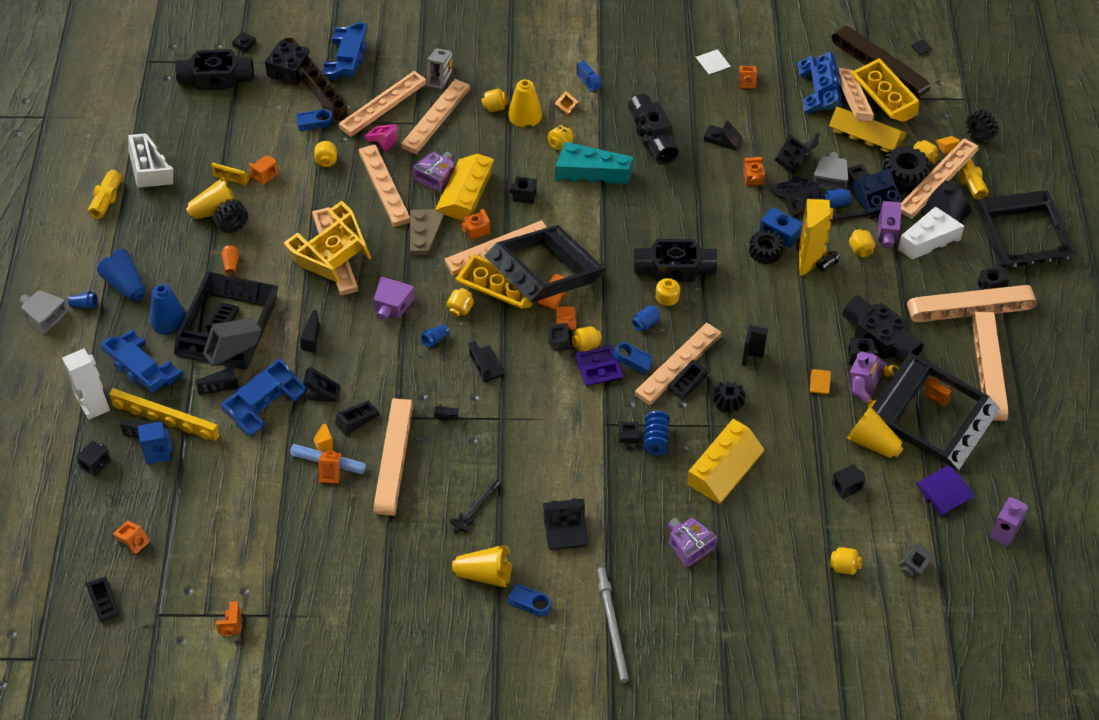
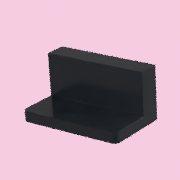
[742,325,768,366]
[468,341,504,383]

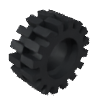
[965,109,999,143]
[213,199,249,233]
[749,230,783,264]

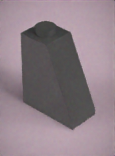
[203,318,261,366]

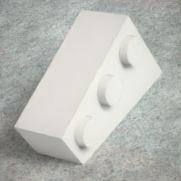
[128,134,173,188]
[898,206,964,260]
[62,348,110,420]

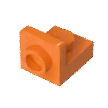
[739,66,757,89]
[556,306,576,330]
[925,377,952,407]
[319,451,341,483]
[113,521,150,554]
[216,601,241,636]

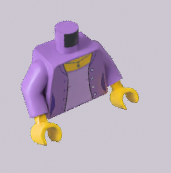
[850,352,898,408]

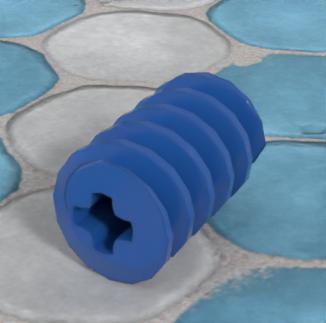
[643,411,670,456]

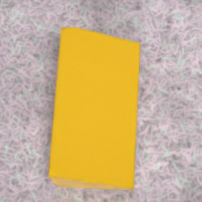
[211,162,251,185]

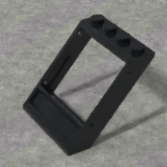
[973,190,1076,268]
[484,225,606,302]
[174,271,278,370]
[872,353,1000,470]

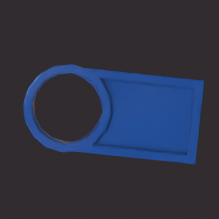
[576,60,601,92]
[296,109,332,131]
[613,342,653,375]
[508,583,551,617]

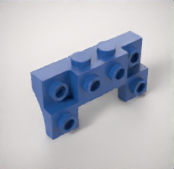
[322,22,368,80]
[797,51,843,115]
[101,329,183,393]
[221,358,307,437]

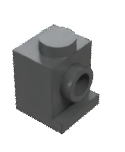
[899,543,934,578]

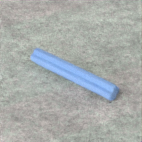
[290,444,366,474]

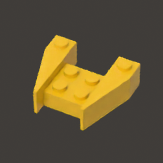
[283,201,371,283]

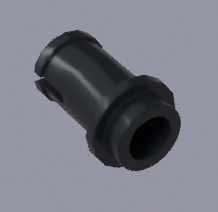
[816,250,840,272]
[434,404,459,421]

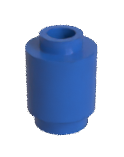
[823,189,851,208]
[632,305,660,332]

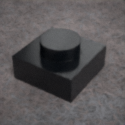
[232,32,256,52]
[847,164,870,182]
[619,422,639,443]

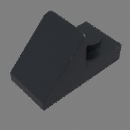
[703,120,742,151]
[303,367,340,402]

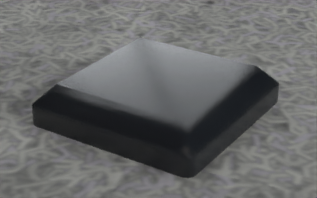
[911,40,932,55]

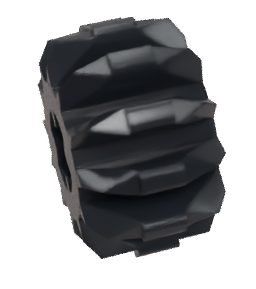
[713,380,746,413]

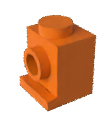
[249,154,278,185]
[743,157,765,186]
[461,209,490,240]

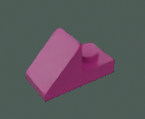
[364,124,397,152]

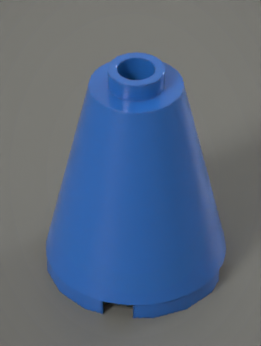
[97,249,145,301]
[149,284,187,335]

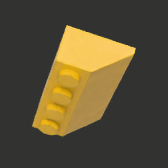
[851,58,919,122]
[829,106,907,153]
[435,153,494,221]
[799,199,833,276]
[455,254,534,309]
[687,419,764,504]

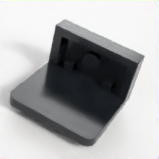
[265,40,310,85]
[774,132,820,173]
[771,176,822,215]
[543,498,589,550]

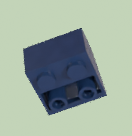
[850,168,902,213]

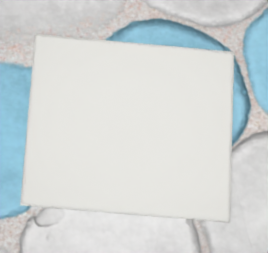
[696,49,731,74]

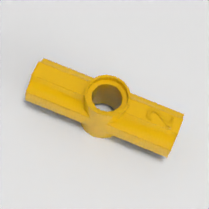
[959,159,989,199]
[88,169,123,219]

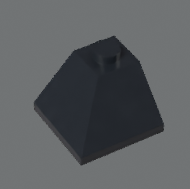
[921,180,972,223]

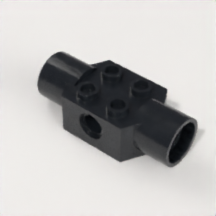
[175,49,254,89]
[628,94,679,164]
[634,239,717,282]
[842,295,924,362]

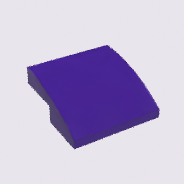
[574,345,623,386]
[916,465,974,516]

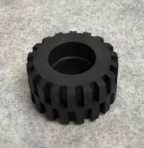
[883,146,930,193]

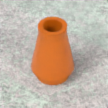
[221,246,240,274]

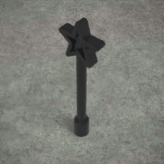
[829,209,881,222]
[450,479,501,534]

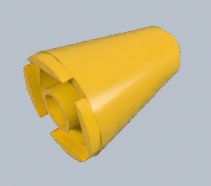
[508,80,542,128]
[186,177,236,220]
[847,407,904,458]
[452,545,511,587]

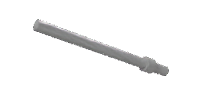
[597,568,629,683]

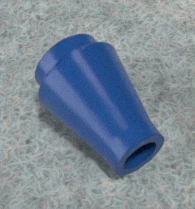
[68,291,98,310]
[421,324,449,348]

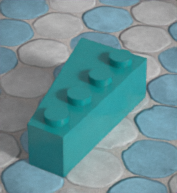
[555,142,633,184]

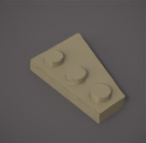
[410,209,446,255]

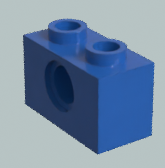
[759,207,803,248]
[138,422,173,464]

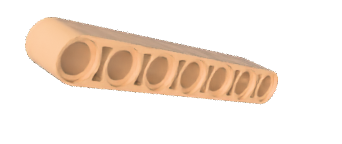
[907,285,1037,322]
[972,312,1008,421]
[374,398,413,516]

